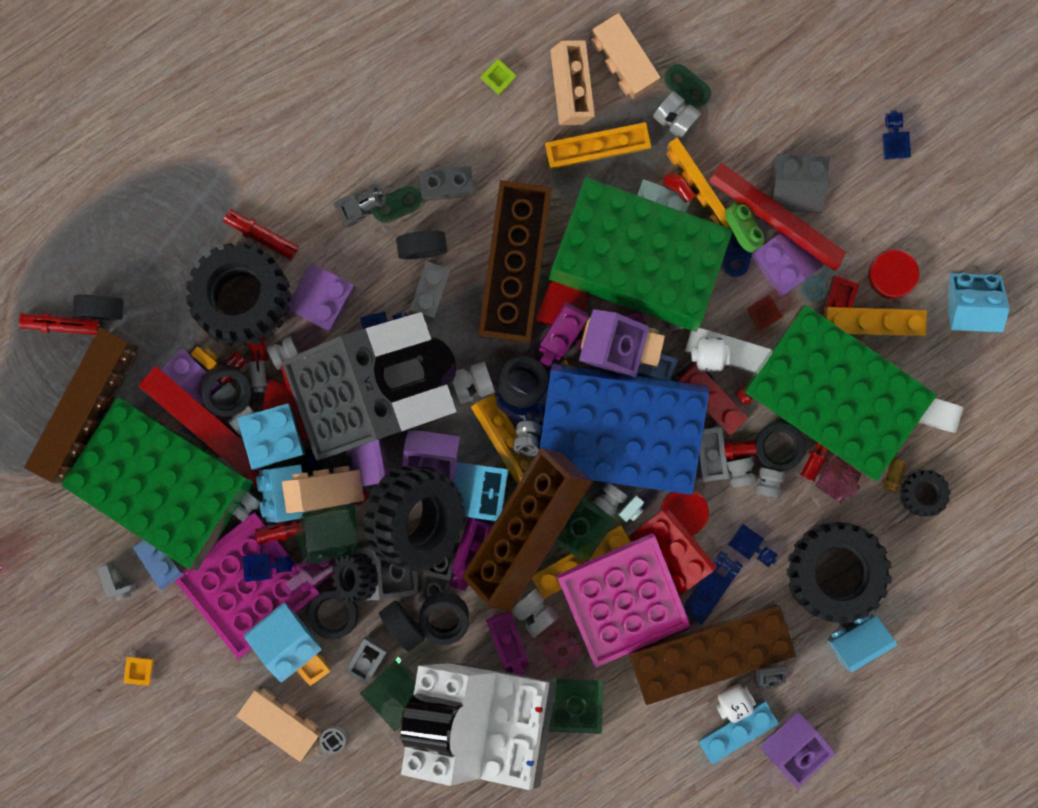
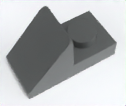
[345,636,388,685]

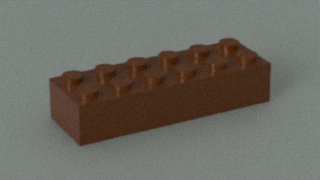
[478,180,552,344]
[24,328,138,483]
[462,447,592,612]
[629,604,797,705]

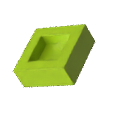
[480,59,517,96]

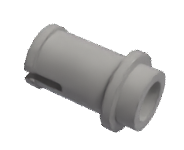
[248,361,268,394]

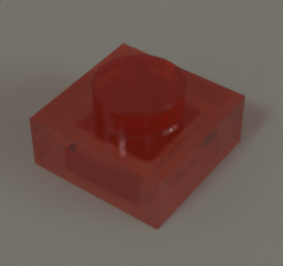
[746,295,783,331]

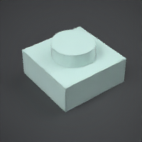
[618,495,644,522]

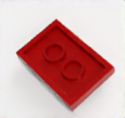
[628,507,717,596]

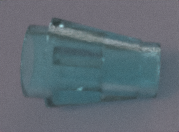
[800,276,827,302]

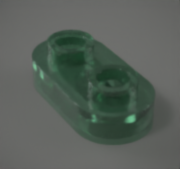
[664,64,711,108]
[372,186,422,223]

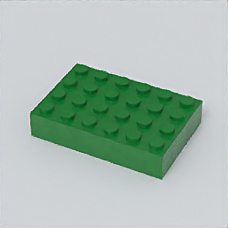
[549,177,732,332]
[743,305,937,482]
[61,397,254,570]

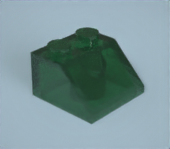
[554,497,616,562]
[296,503,358,564]
[359,657,432,731]
[549,678,604,734]

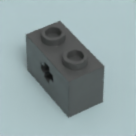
[419,166,474,202]

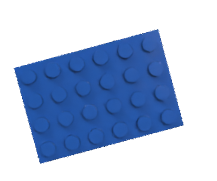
[540,364,709,495]

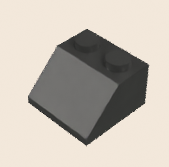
[771,154,830,213]

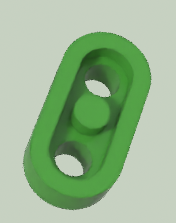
[725,202,764,252]

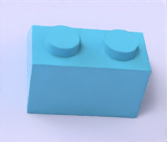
[244,602,322,683]
[827,614,898,672]

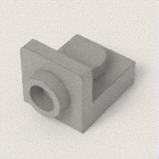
[97,564,137,601]

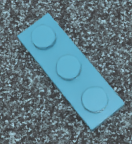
[698,701,779,764]

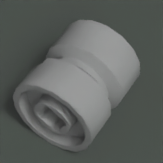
[653,91,702,140]
[450,361,495,404]
[511,588,559,638]

